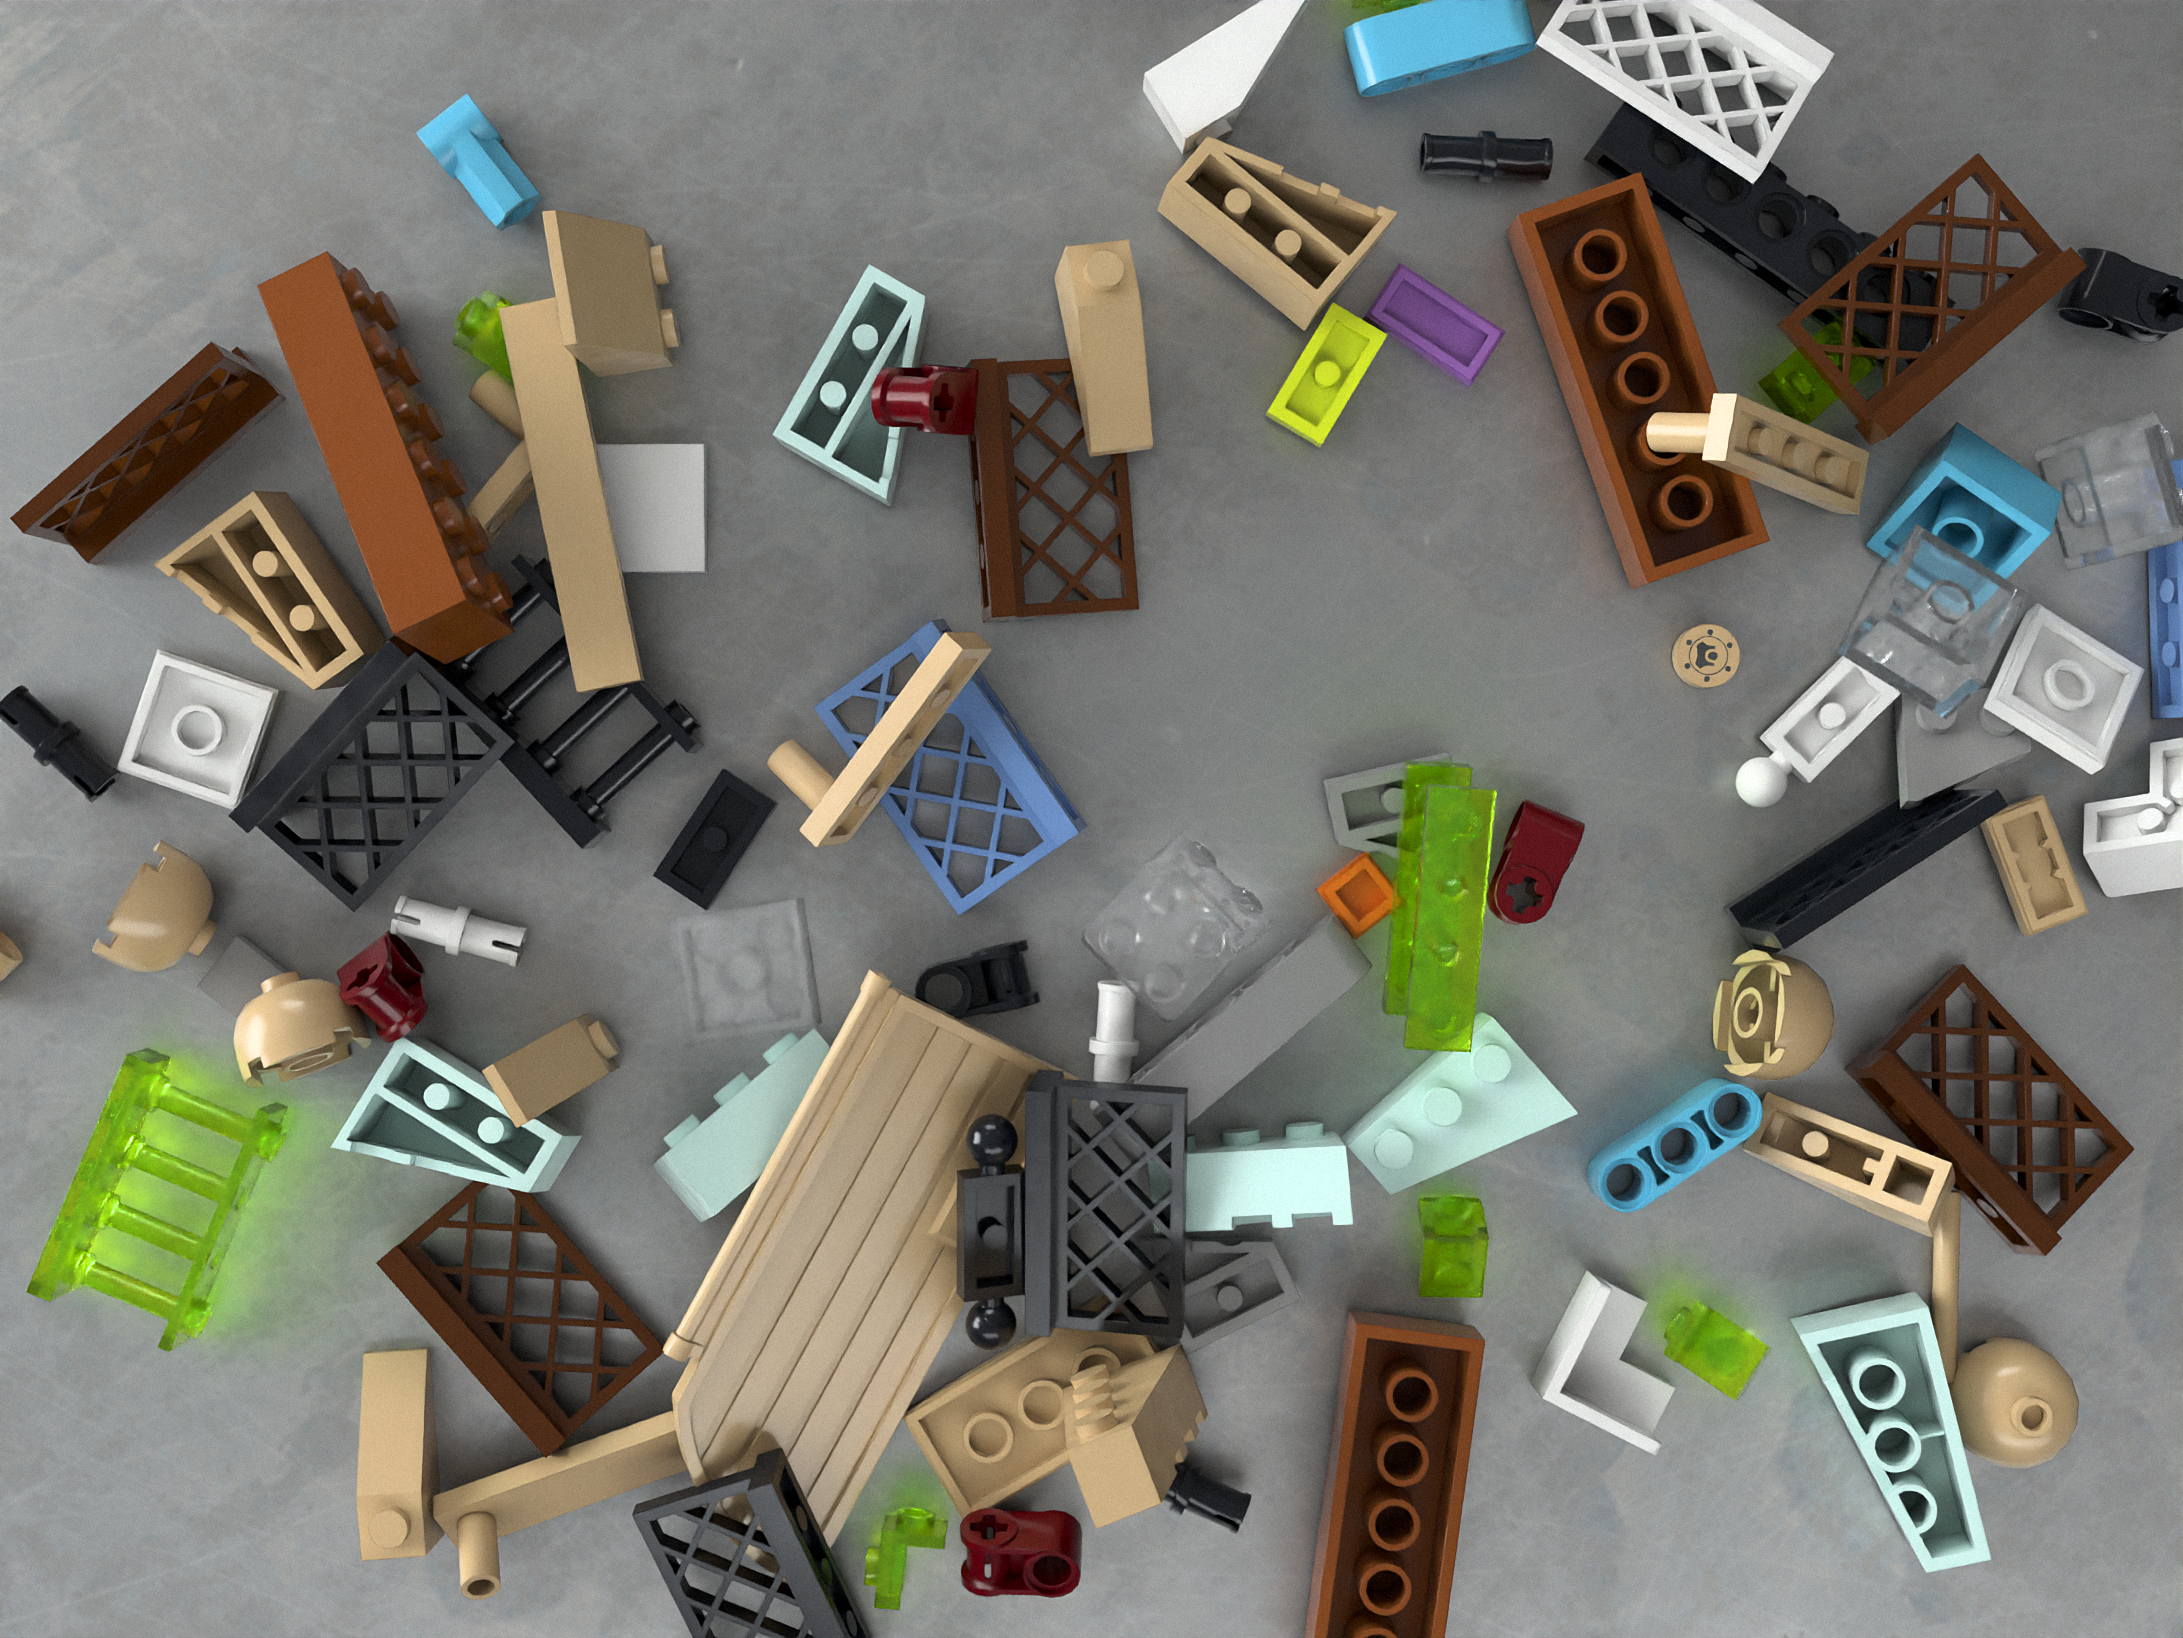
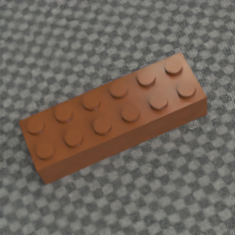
[1506,172,1770,590]
[257,251,515,665]
[1304,1309,1485,1638]

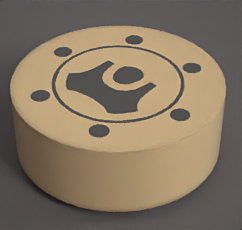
[1672,624,1740,688]

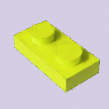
[1266,302,1387,448]

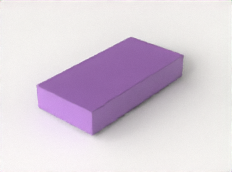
[1363,263,1506,388]

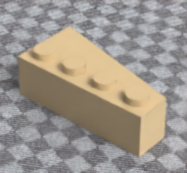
[1062,1343,1208,1529]

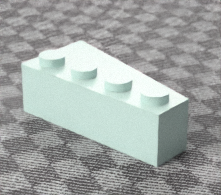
[1789,1291,1992,1573]

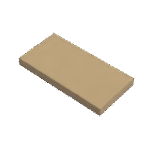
[902,1282,1160,1519]

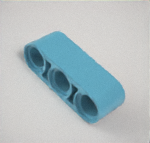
[1343,0,1538,97]
[1587,1078,1763,1212]

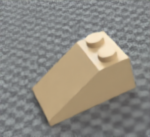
[542,210,681,378]

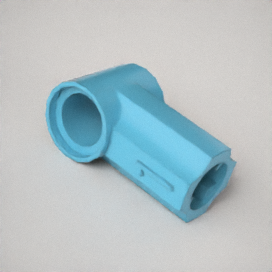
[416,93,543,231]

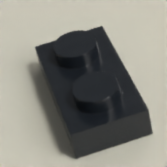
[653,768,779,910]

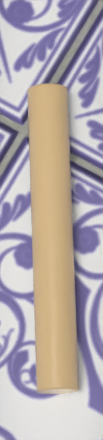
[1932,1190,1961,1383]

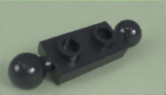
[956,1114,1025,1350]

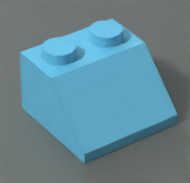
[1866,422,2062,616]

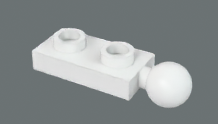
[1735,648,1901,808]

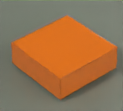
[1315,851,1406,940]

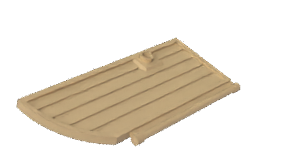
[662,969,1080,1581]

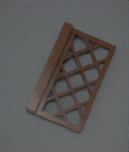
[1777,153,2088,445]
[10,341,286,565]
[966,358,1139,623]
[1845,964,2135,1256]
[376,1180,664,1458]

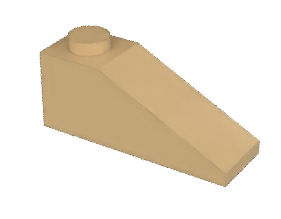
[1054,239,1154,457]
[482,1013,620,1128]
[1742,1092,1956,1238]
[356,1347,444,1561]

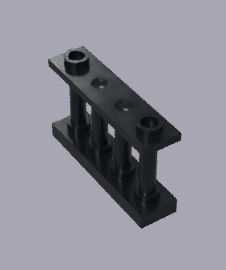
[418,554,704,849]

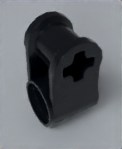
[2055,248,2183,345]
[915,939,1041,1019]

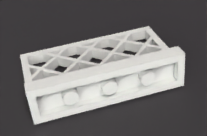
[1536,0,1835,184]

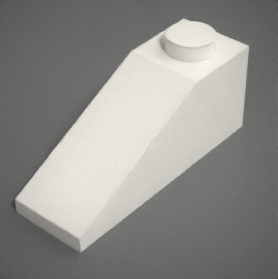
[1143,0,1310,155]

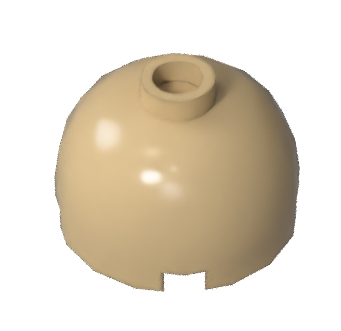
[91,840,218,972]
[1713,949,1836,1080]
[234,971,372,1087]
[1948,1336,2079,1469]

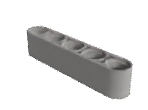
[1093,915,1373,1163]

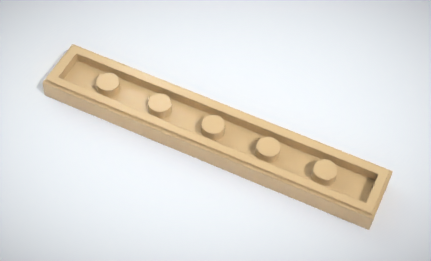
[498,297,644,694]

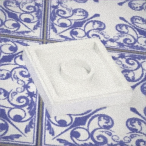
[596,444,708,574]
[1984,603,2145,775]
[116,649,285,810]

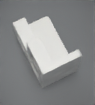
[2083,737,2183,897]
[1530,1270,1676,1456]

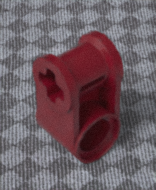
[871,364,979,435]
[1487,799,1585,925]
[337,931,429,1043]
[960,1508,1082,1598]

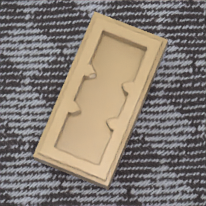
[1980,794,2089,936]

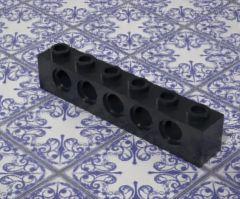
[1584,93,1956,374]

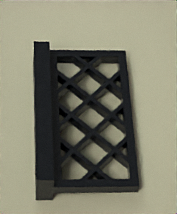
[228,635,520,912]
[1723,787,2008,953]
[1025,1070,1188,1338]
[632,1447,872,1638]

